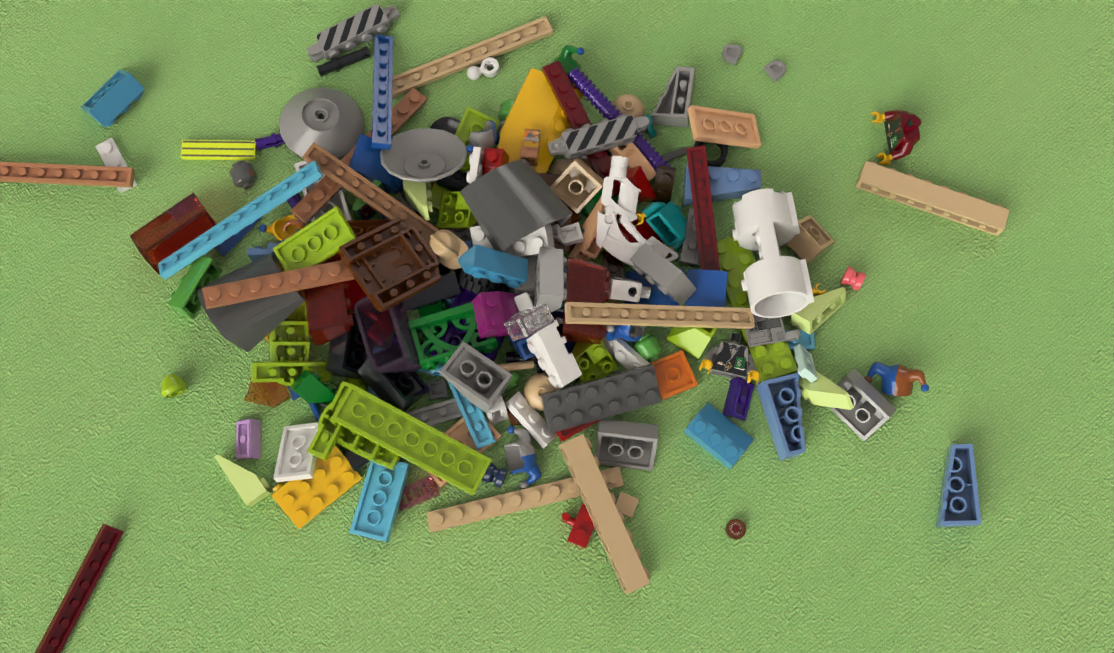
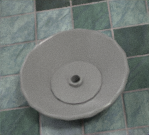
[279,87,364,159]
[380,128,468,183]

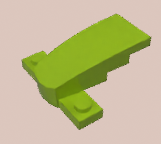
[251,300,331,386]
[307,381,401,471]

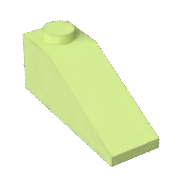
[791,287,846,335]
[798,371,854,410]
[214,454,271,507]

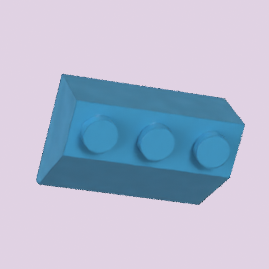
[81,69,145,127]
[458,245,528,288]
[684,402,754,469]

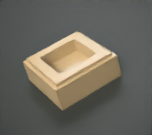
[615,492,639,518]

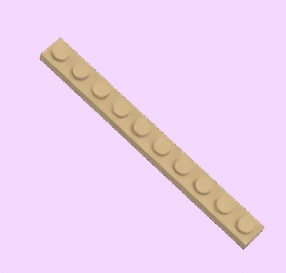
[392,16,553,98]
[564,302,755,329]
[426,466,624,533]

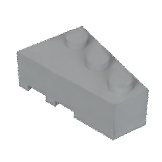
[651,66,696,128]

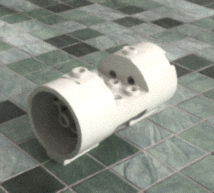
[732,188,814,318]

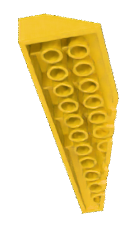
[497,68,583,173]

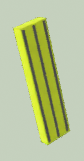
[181,140,257,160]

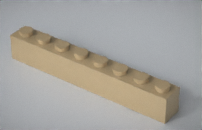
[855,161,1010,236]
[558,434,650,594]

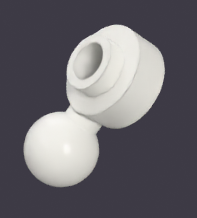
[467,57,500,80]

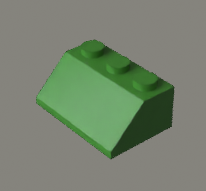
[168,256,222,319]

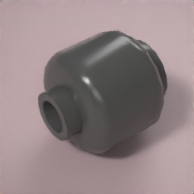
[229,160,258,190]

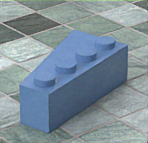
[682,165,761,207]
[756,373,806,461]
[936,444,981,527]

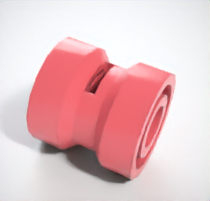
[840,266,866,291]

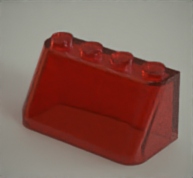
[130,193,217,275]
[304,257,354,346]
[562,257,610,344]

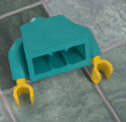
[634,201,687,259]

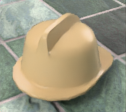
[429,230,469,269]

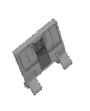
[745,314,801,347]

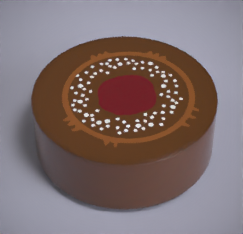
[725,519,746,540]

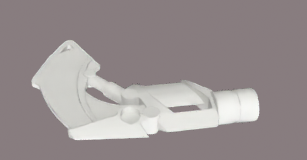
[596,156,678,266]

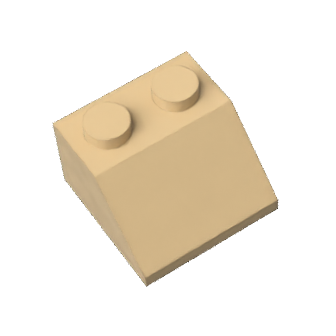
[550,156,604,214]
[786,215,835,264]

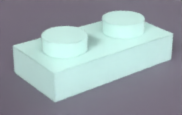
[794,344,818,383]

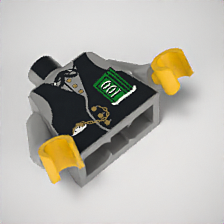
[699,333,760,384]

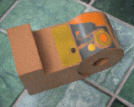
[520,128,541,166]

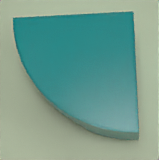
[645,114,657,139]

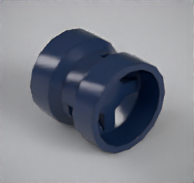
[482,463,508,488]

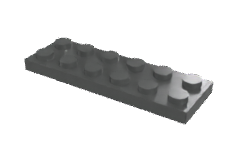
[540,364,662,433]

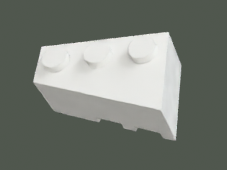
[526,320,582,389]

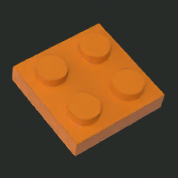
[650,350,698,401]

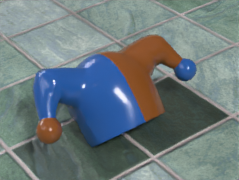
[864,362,929,396]

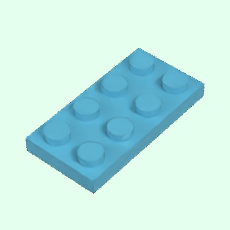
[349,461,411,543]

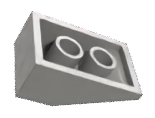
[439,342,512,413]

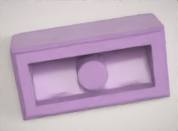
[236,419,261,460]

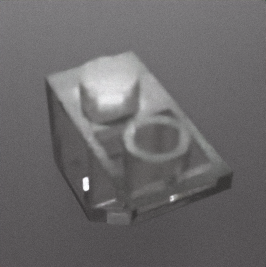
[504,304,555,341]

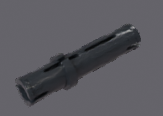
[316,46,371,77]

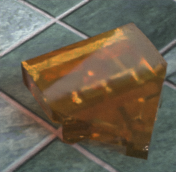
[244,377,291,408]

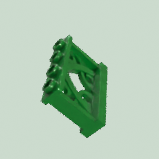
[408,302,498,370]

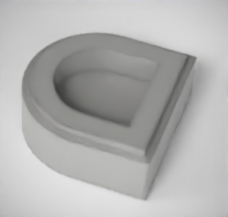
[722,44,743,66]
[763,60,786,83]

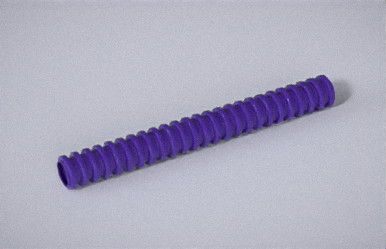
[568,67,671,172]

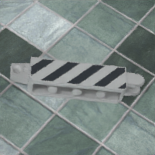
[307,4,400,62]
[548,114,650,160]

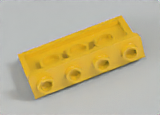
[271,444,362,529]

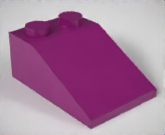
[472,291,535,338]

